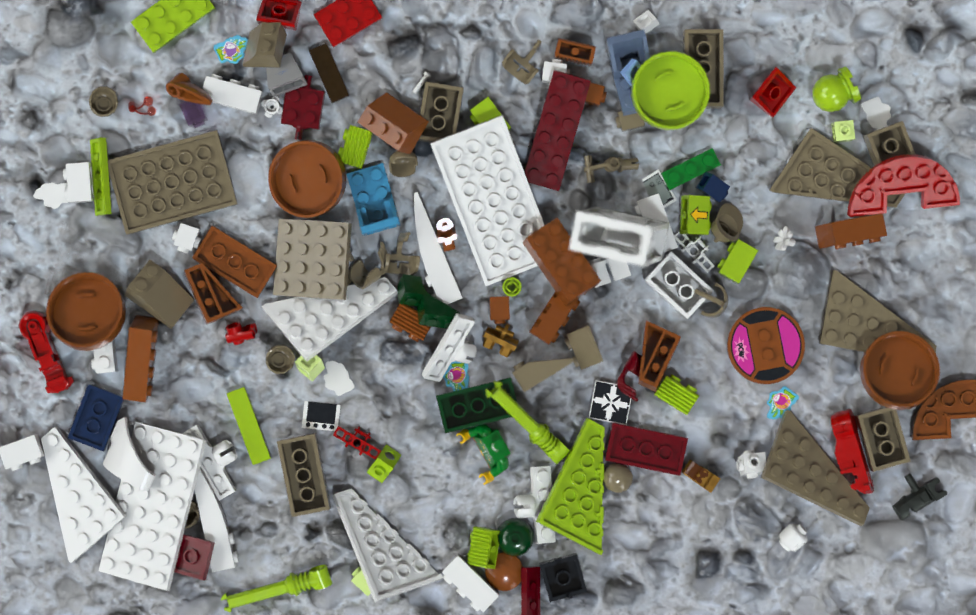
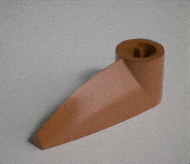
[166,73,213,105]

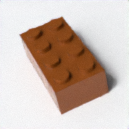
[523,217,601,306]

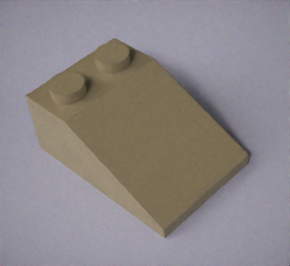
[125,260,194,329]
[512,358,574,392]

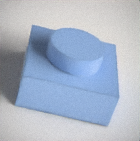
[620,59,641,86]

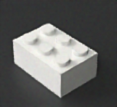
[644,251,714,319]

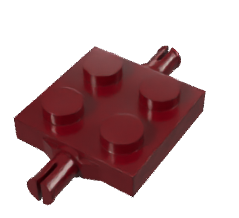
[281,75,325,141]

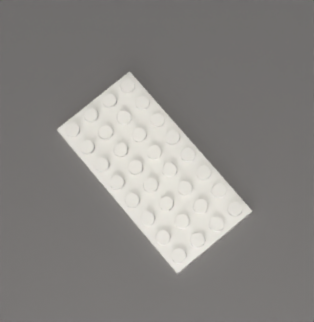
[430,115,545,286]
[99,422,207,591]

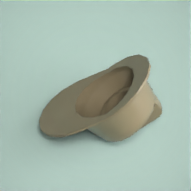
[711,203,743,243]

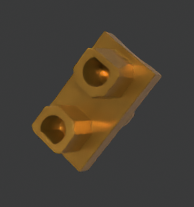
[483,323,519,357]

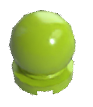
[812,66,861,112]

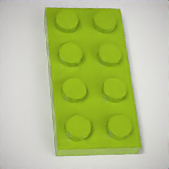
[131,0,215,53]

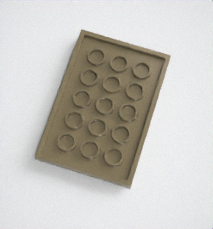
[108,130,238,235]

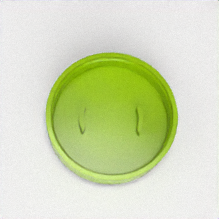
[631,51,710,130]

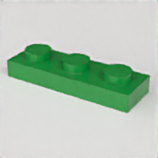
[661,148,721,191]

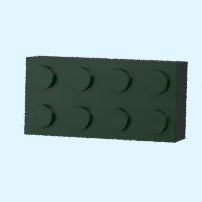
[436,377,517,433]

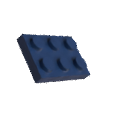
[68,384,124,452]

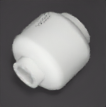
[779,523,808,552]

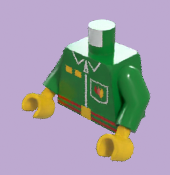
[456,424,511,485]

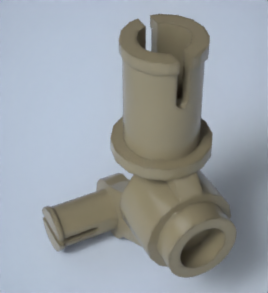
[584,155,639,183]

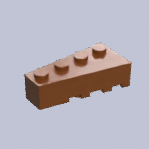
[529,291,586,345]
[123,315,159,402]

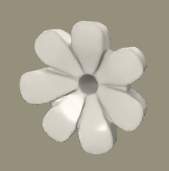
[773,226,796,251]

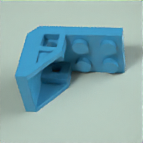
[346,163,401,236]

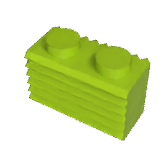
[338,125,373,169]
[653,374,699,415]
[467,526,500,569]

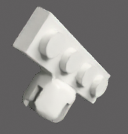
[422,313,477,382]
[182,424,237,501]
[513,466,556,544]

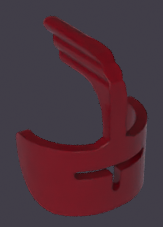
[617,351,642,401]

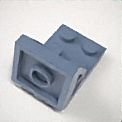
[607,30,650,116]

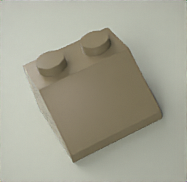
[243,22,287,68]
[564,325,603,370]

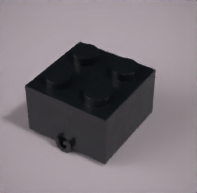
[539,553,587,602]

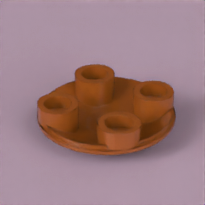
[485,553,523,591]

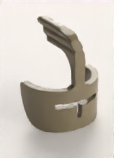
[502,40,542,84]
[384,232,420,275]
[349,242,387,289]
[694,282,729,318]

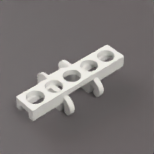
[674,231,715,273]

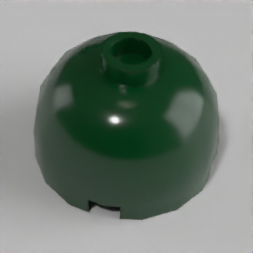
[497,518,534,556]

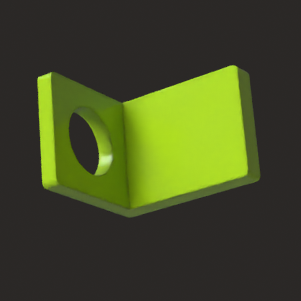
[367,444,402,483]

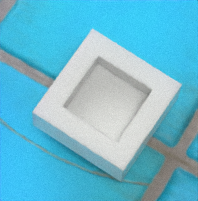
[633,10,659,34]

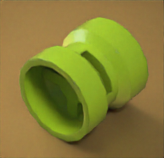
[502,277,522,297]

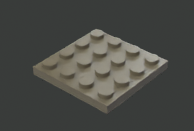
[273,219,352,300]

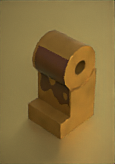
[682,460,720,493]

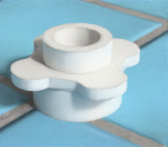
[261,96,283,118]

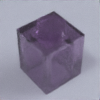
[179,101,208,129]

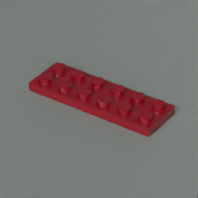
[525,70,591,191]

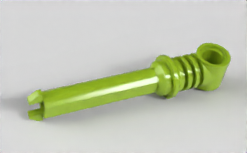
[486,381,570,465]
[221,564,333,612]

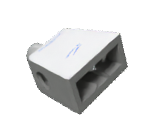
[266,52,308,97]

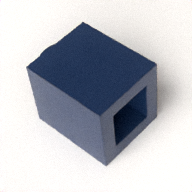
[695,172,730,202]

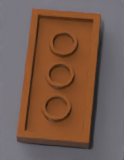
[192,226,277,298]

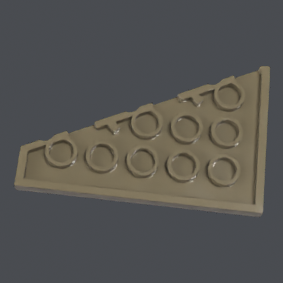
[769,128,906,208]
[819,270,937,353]
[761,410,870,526]

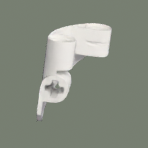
[103,417,156,491]

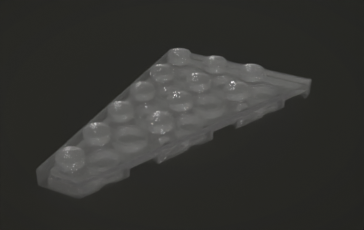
[44,222,154,317]

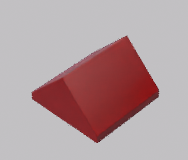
[256,0,302,31]
[750,67,796,118]

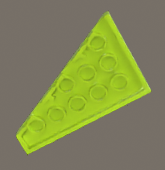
[536,418,605,555]

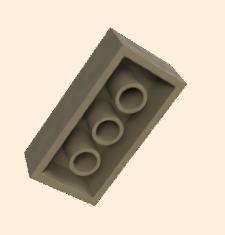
[683,29,724,109]
[277,433,331,517]

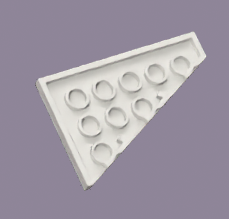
[261,277,398,362]
[41,426,127,563]
[332,488,442,602]

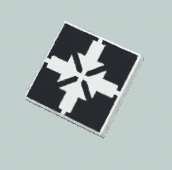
[588,380,633,425]

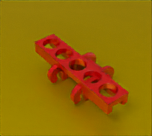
[333,426,381,460]

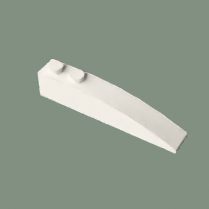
[414,192,463,305]
[195,469,239,572]

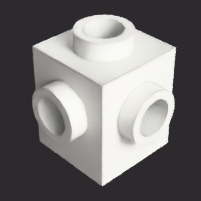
[736,450,767,479]

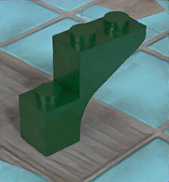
[397,274,460,329]

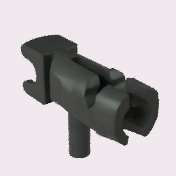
[892,473,947,521]

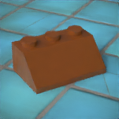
[358,92,429,154]

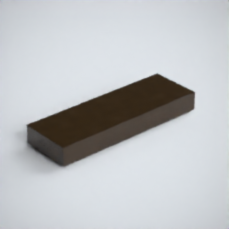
[309,43,349,104]

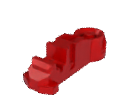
[18,311,75,393]
[831,409,874,494]

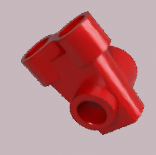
[225,322,257,345]

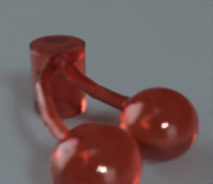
[128,96,156,116]

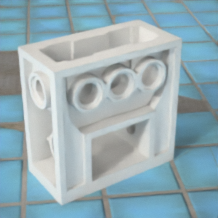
[569,207,670,266]

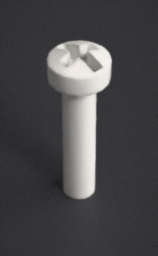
[412,71,431,94]

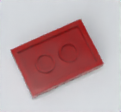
[313,0,383,48]

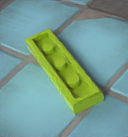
[90,138,112,216]
[226,387,271,465]

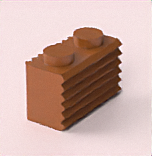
[554,38,596,67]
[390,304,431,342]

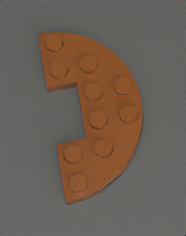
[912,380,976,440]

